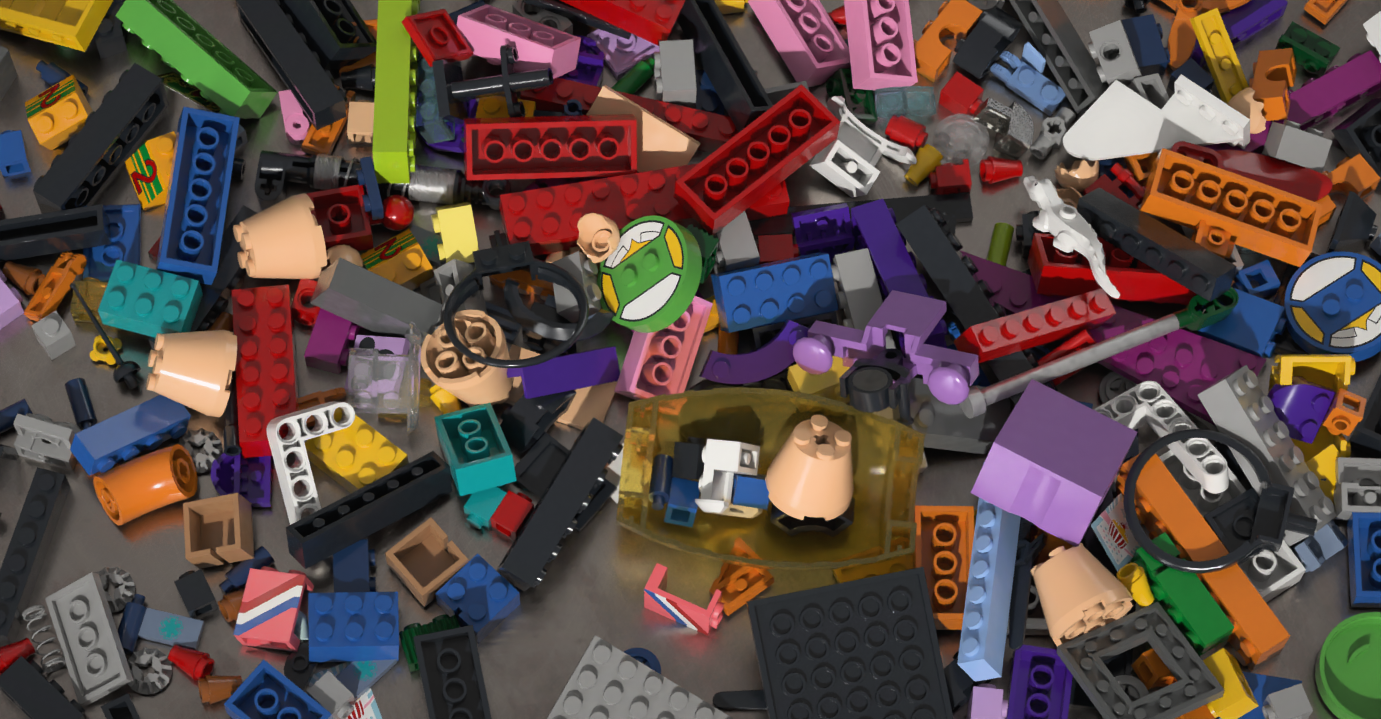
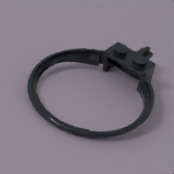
[443,230,589,368]
[1123,429,1317,573]

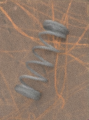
[22,605,66,672]

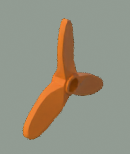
[1161,0,1251,71]

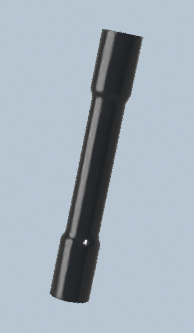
[223,368,242,456]

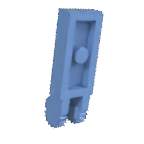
[990,51,1066,116]

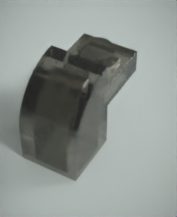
[973,97,1034,160]

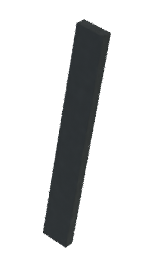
[749,192,973,239]

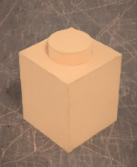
[347,100,374,145]

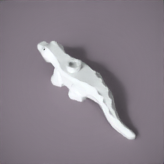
[1023,176,1120,299]

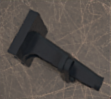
[432,44,553,124]

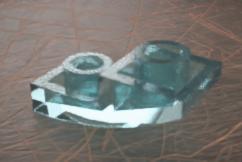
[875,86,936,118]

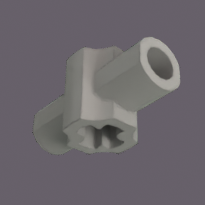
[1030,107,1076,159]

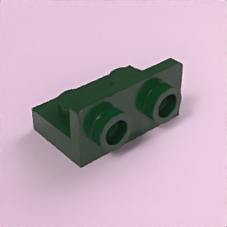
[1275,21,1340,77]
[826,68,878,125]

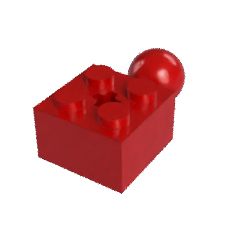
[306,185,414,251]

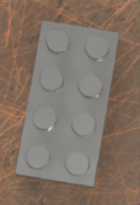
[45,572,133,706]

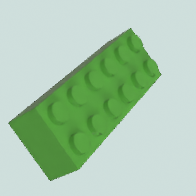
[115,0,277,119]

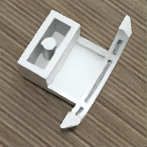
[810,96,917,198]
[695,439,763,518]

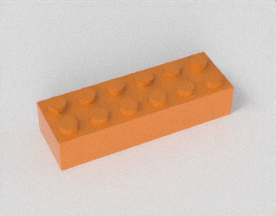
[1140,148,1323,267]

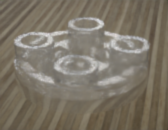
[932,114,989,167]

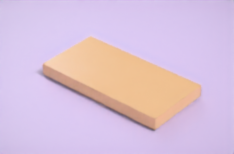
[587,85,701,172]
[505,344,617,430]

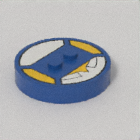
[1284,251,1381,362]

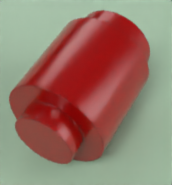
[885,115,928,151]

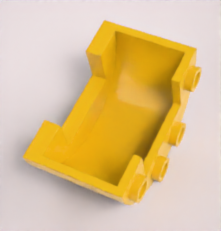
[1268,354,1356,463]

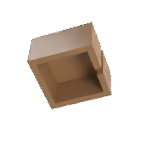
[183,493,254,569]
[385,517,469,607]

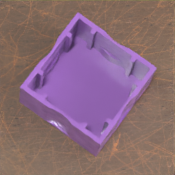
[971,379,1138,547]

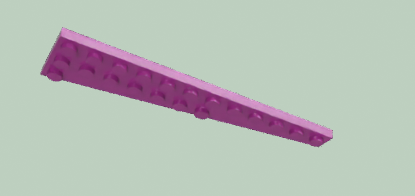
[923,250,1267,426]

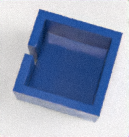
[435,553,520,644]

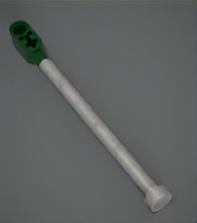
[959,287,1239,418]

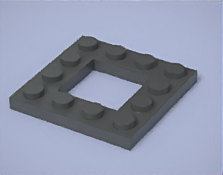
[1056,602,1224,719]

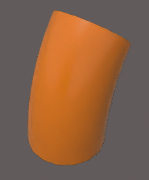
[93,444,198,526]

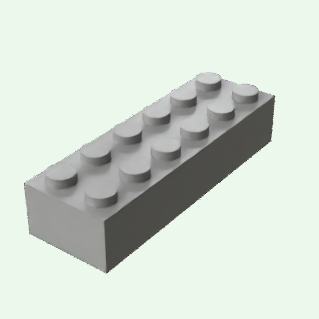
[1198,365,1337,546]

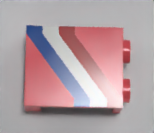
[644,563,724,636]
[233,566,314,652]

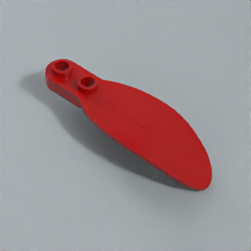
[1169,141,1333,202]

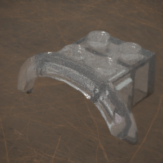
[348,322,421,435]

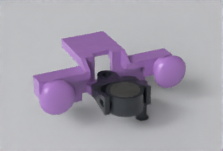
[792,290,979,426]

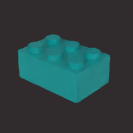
[98,260,203,338]
[434,403,517,496]

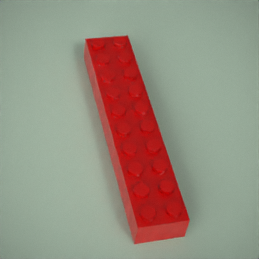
[499,163,790,256]

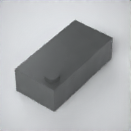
[310,258,443,350]
[892,378,1011,455]

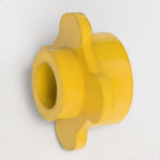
[90,335,122,365]

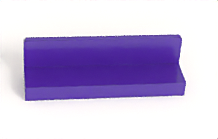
[1190,0,1288,68]
[507,346,620,399]

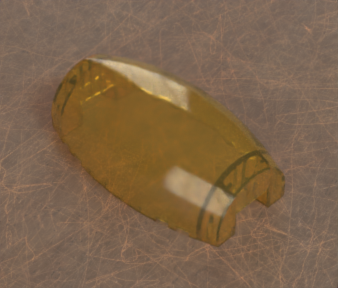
[616,387,925,571]

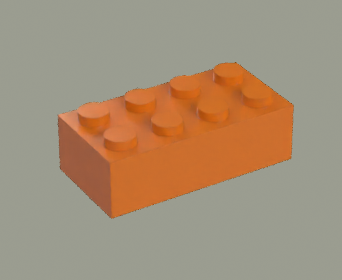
[912,505,974,630]

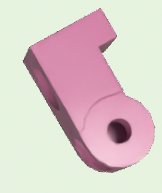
[279,90,310,145]

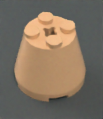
[233,193,327,279]
[420,310,514,407]
[146,330,237,417]
[765,415,854,521]
[1030,543,1133,647]

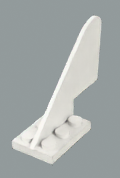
[1063,74,1250,161]

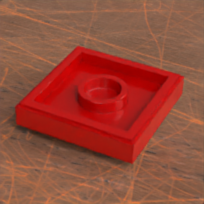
[402,9,473,67]

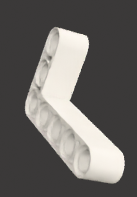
[1093,381,1229,494]
[266,401,355,525]

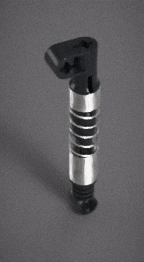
[255,150,511,210]

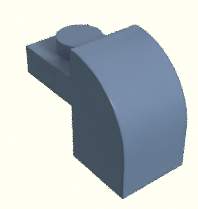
[1290,519,1349,573]

